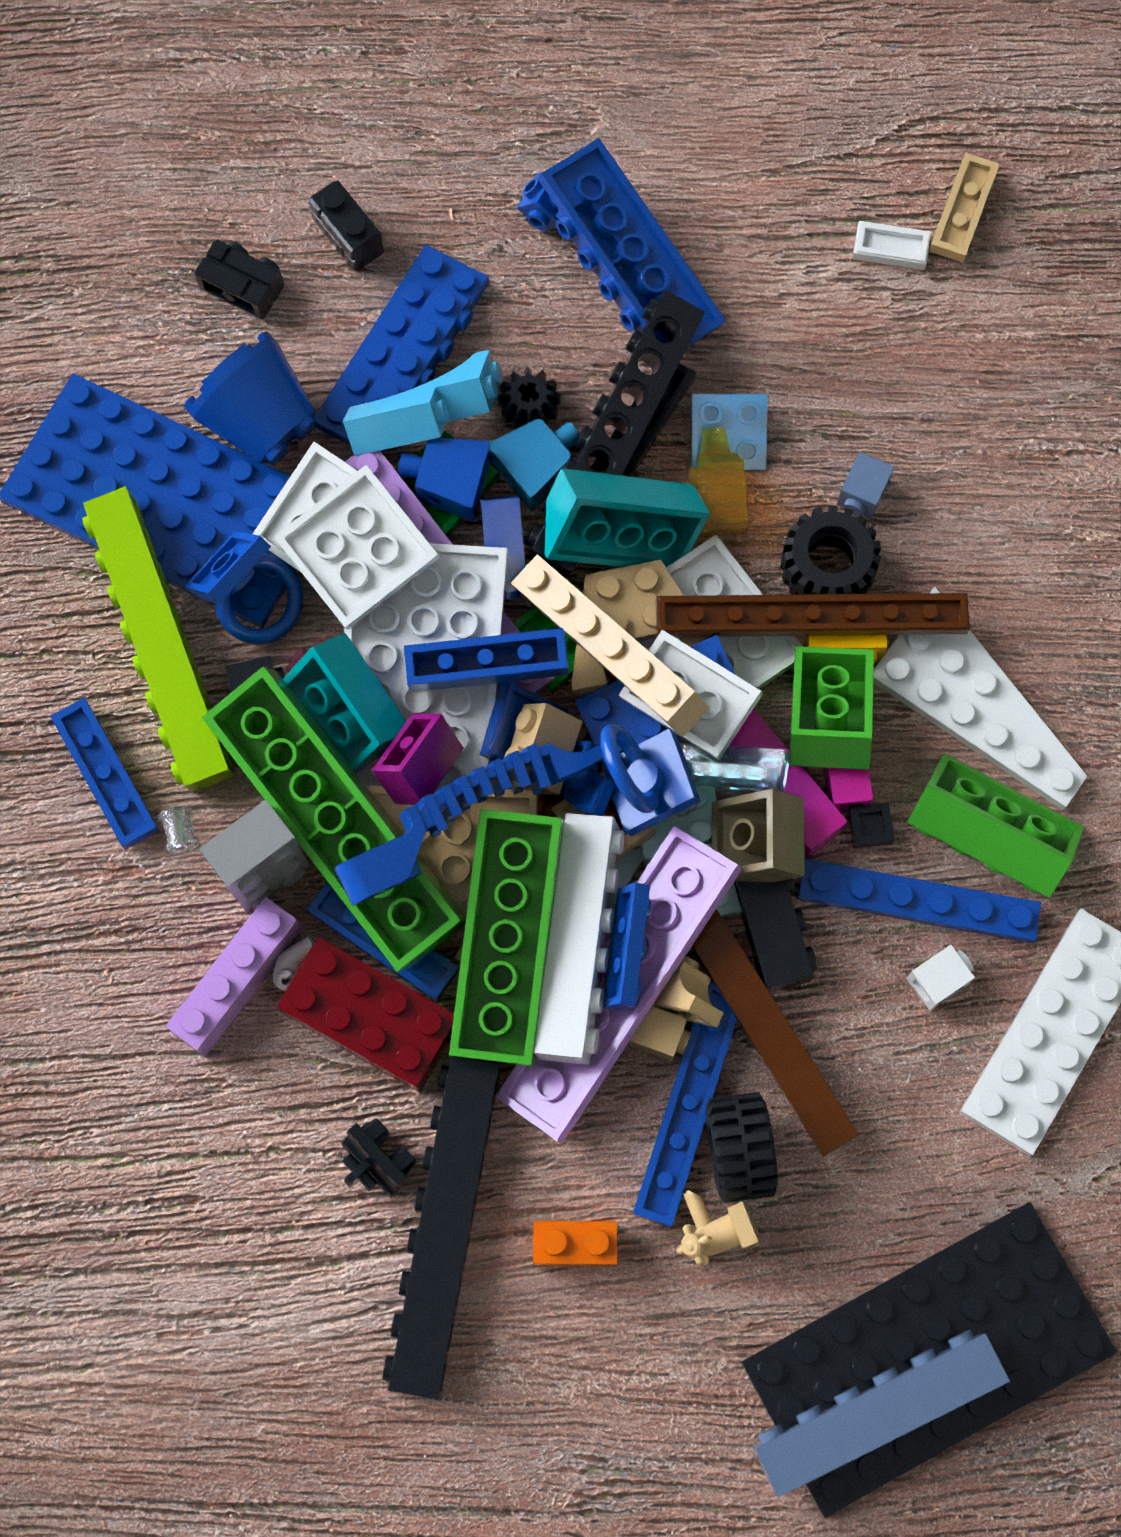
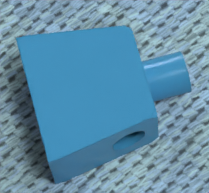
[490,419,580,512]

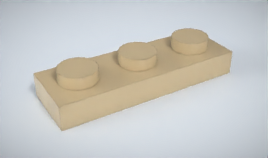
[929,152,1000,263]

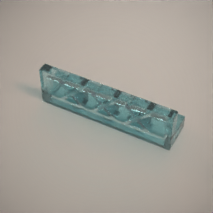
[680,743,791,792]

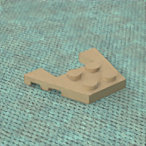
[571,559,710,695]

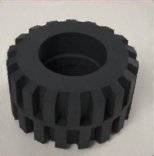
[780,506,881,595]
[706,1092,778,1203]

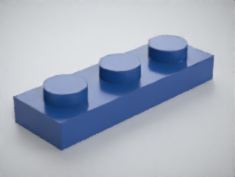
[603,882,652,1011]

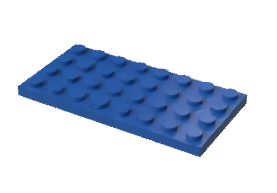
[0,373,297,629]

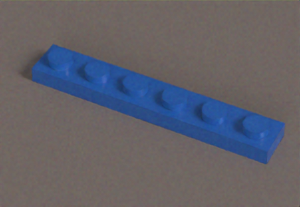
[797,859,1041,944]
[632,981,737,1228]

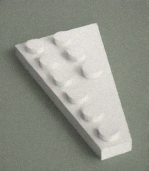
[873,586,1087,811]

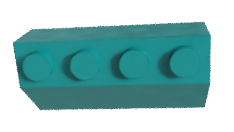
[545,468,711,567]

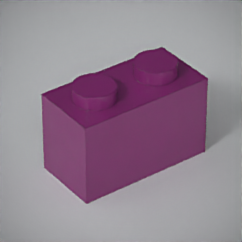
[372,713,464,805]

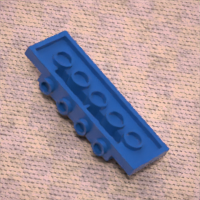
[538,138,726,348]
[314,244,489,453]

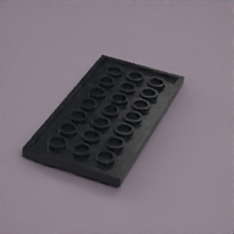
[741,1202,1118,1518]

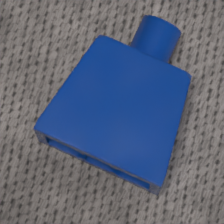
[398,438,492,522]

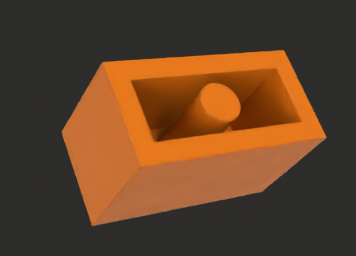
[533,1221,617,1267]

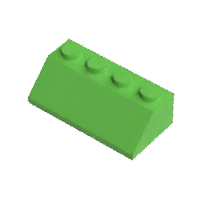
[907,753,1084,898]

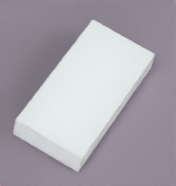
[852,221,931,270]

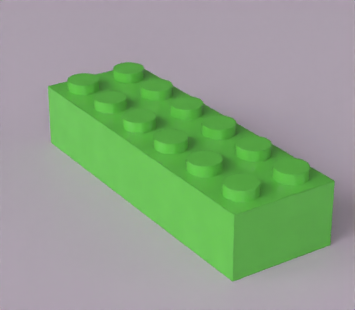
[449,809,564,1066]

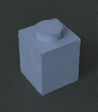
[837,451,894,519]

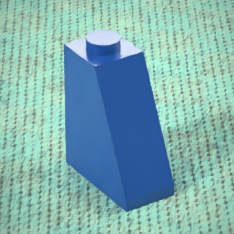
[481,495,525,599]

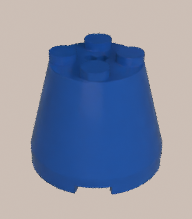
[184,331,316,466]

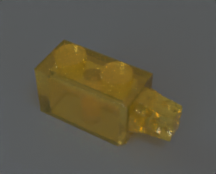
[689,428,749,538]

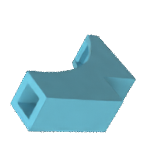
[343,350,503,456]

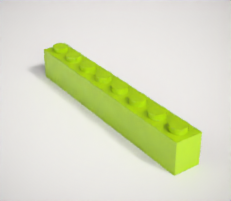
[82,486,237,793]

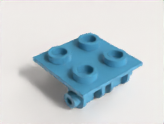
[691,394,768,470]

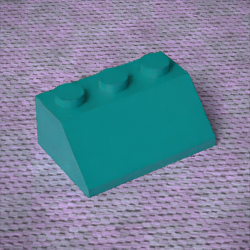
[283,633,406,774]

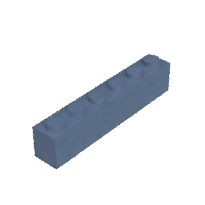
[752,1330,1010,1497]

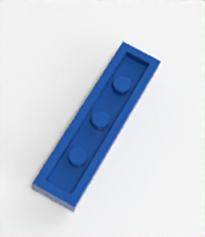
[50,697,160,850]
[306,881,460,1003]

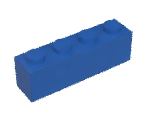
[404,628,569,692]

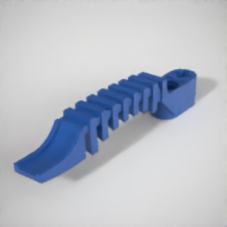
[335,743,604,906]

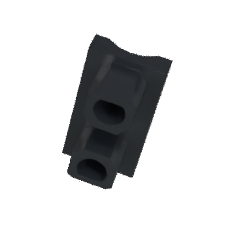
[341,1118,416,1198]

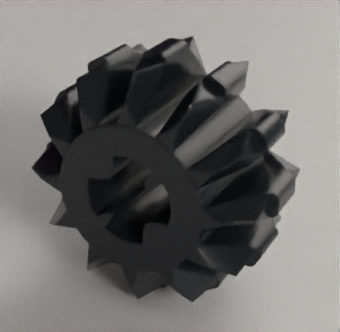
[497,367,561,430]

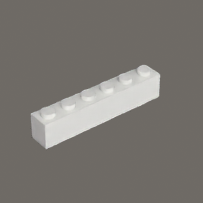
[533,813,624,1065]

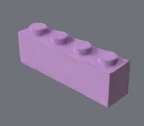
[165,897,303,1057]

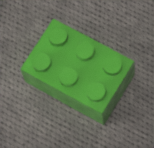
[789,646,874,770]

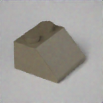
[711,788,805,882]

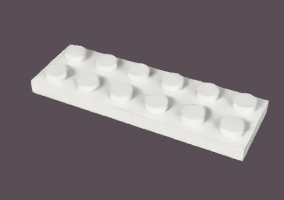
[959,908,1121,1157]

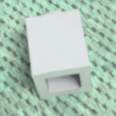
[906,945,975,1011]

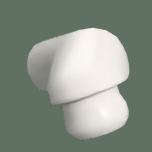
[273,935,314,991]

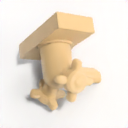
[676,1190,763,1265]

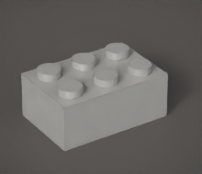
[199,799,310,912]

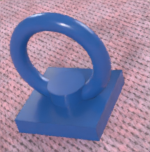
[184,531,303,644]
[600,724,701,836]

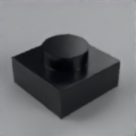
[848,802,894,848]

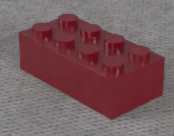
[276,937,454,1093]

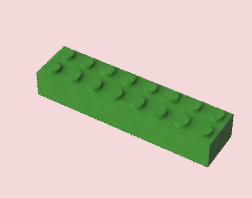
[202,666,466,972]

